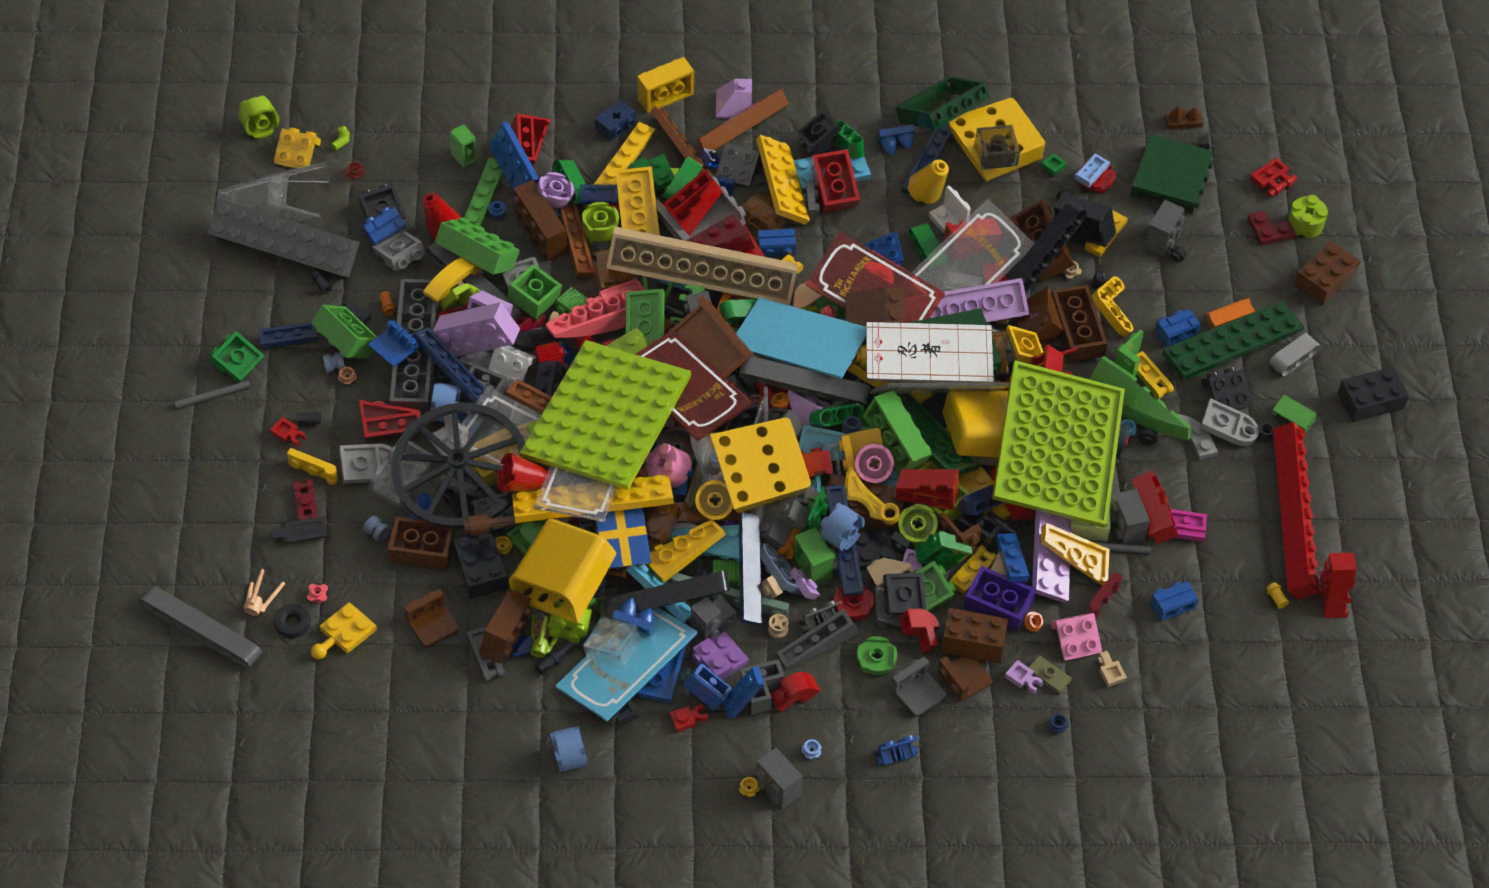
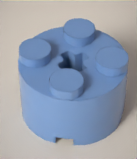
[431,383,461,422]
[820,503,865,551]
[550,726,588,772]

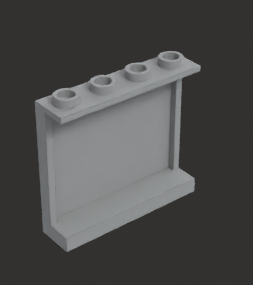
[656,175,746,241]

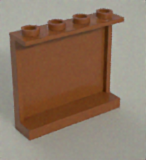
[652,295,753,399]

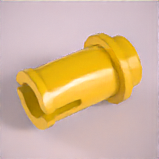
[1266,582,1289,609]

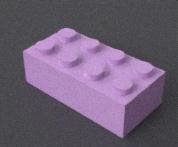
[433,302,520,357]

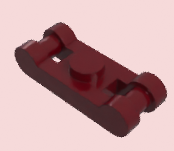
[293,479,318,520]
[1088,573,1122,620]

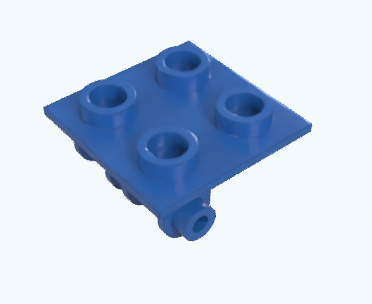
[863,231,904,270]
[368,320,420,367]
[873,735,921,766]

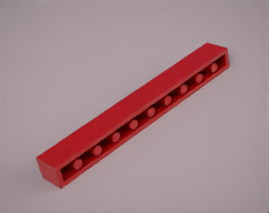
[1273,422,1319,600]

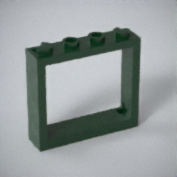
[895,76,990,130]

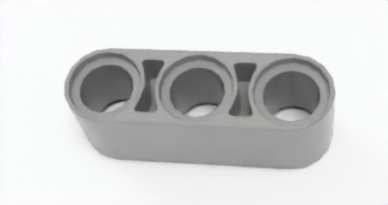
[1269,333,1320,376]

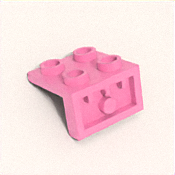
[1050,613,1102,660]

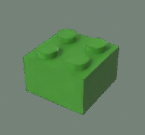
[507,264,562,319]
[793,527,835,585]

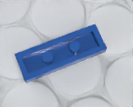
[995,533,1029,582]
[723,667,765,718]

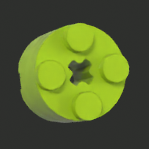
[238,96,280,139]
[1288,195,1328,238]
[582,202,619,245]
[898,504,938,547]
[548,600,591,643]

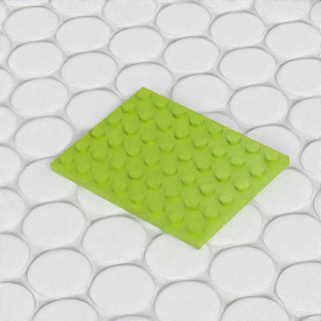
[520,340,691,490]
[992,360,1125,528]

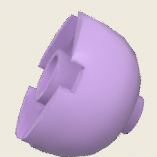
[538,172,574,209]

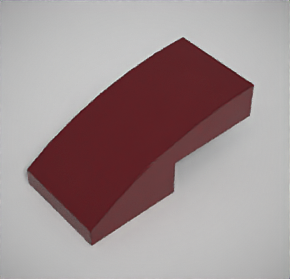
[514,314,548,331]

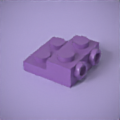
[692,632,749,680]

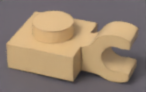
[761,575,783,599]
[1098,651,1127,687]

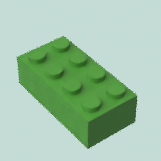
[435,218,520,274]
[863,390,932,476]

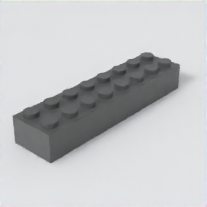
[208,198,360,277]
[390,279,439,415]

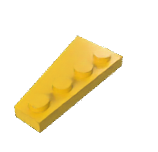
[646,519,725,583]
[1041,523,1110,586]

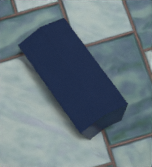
[957,485,1004,515]

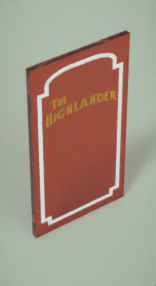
[805,231,945,323]
[635,330,752,441]

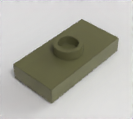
[1029,655,1072,695]

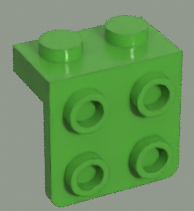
[1114,330,1144,377]

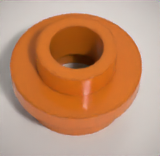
[770,392,789,409]
[1024,612,1043,632]

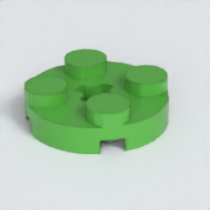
[857,636,897,675]

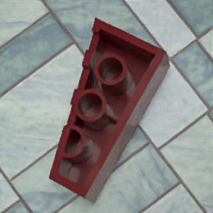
[686,214,755,252]

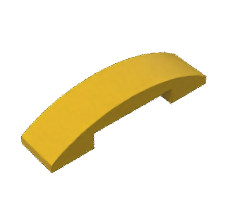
[423,257,482,303]

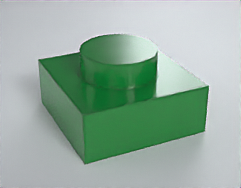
[1041,153,1067,177]

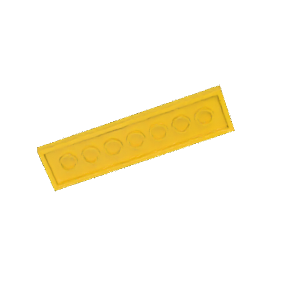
[512,475,674,523]

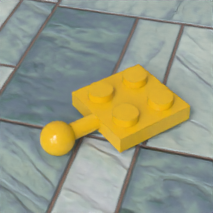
[311,602,377,660]

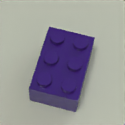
[963,566,1036,632]

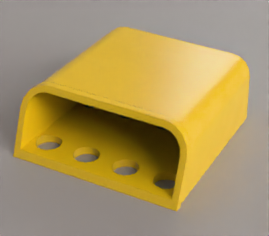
[948,98,1045,182]
[942,390,1008,458]
[710,418,811,513]
[509,519,616,624]

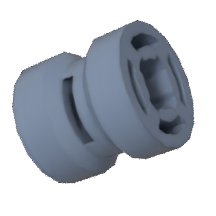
[322,351,345,374]
[363,515,391,542]

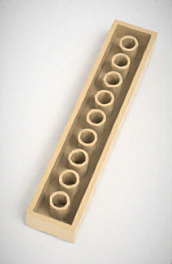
[606,227,797,305]

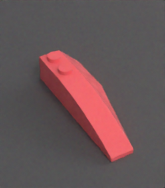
[546,279,645,338]

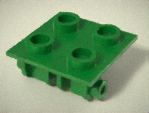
[799,486,829,532]

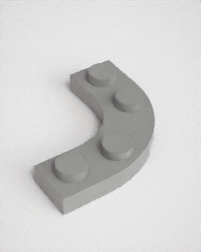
[1145,414,1218,460]

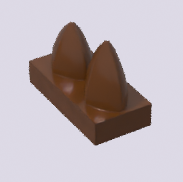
[1165,106,1204,130]

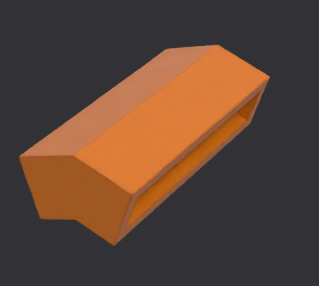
[1204,298,1255,329]

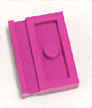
[1171,509,1207,542]

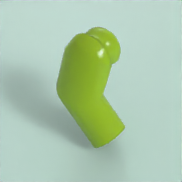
[331,126,350,151]

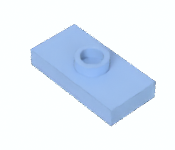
[1074,154,1110,187]

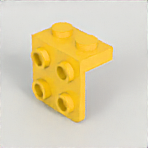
[274,127,321,171]
[839,428,883,473]

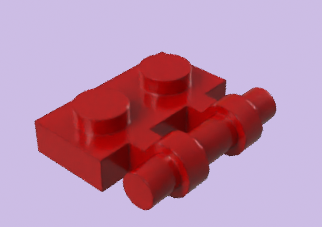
[1250,157,1297,197]

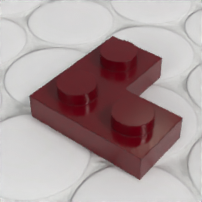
[1247,210,1295,246]

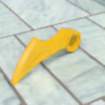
[845,464,900,525]

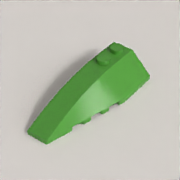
[1089,356,1191,441]

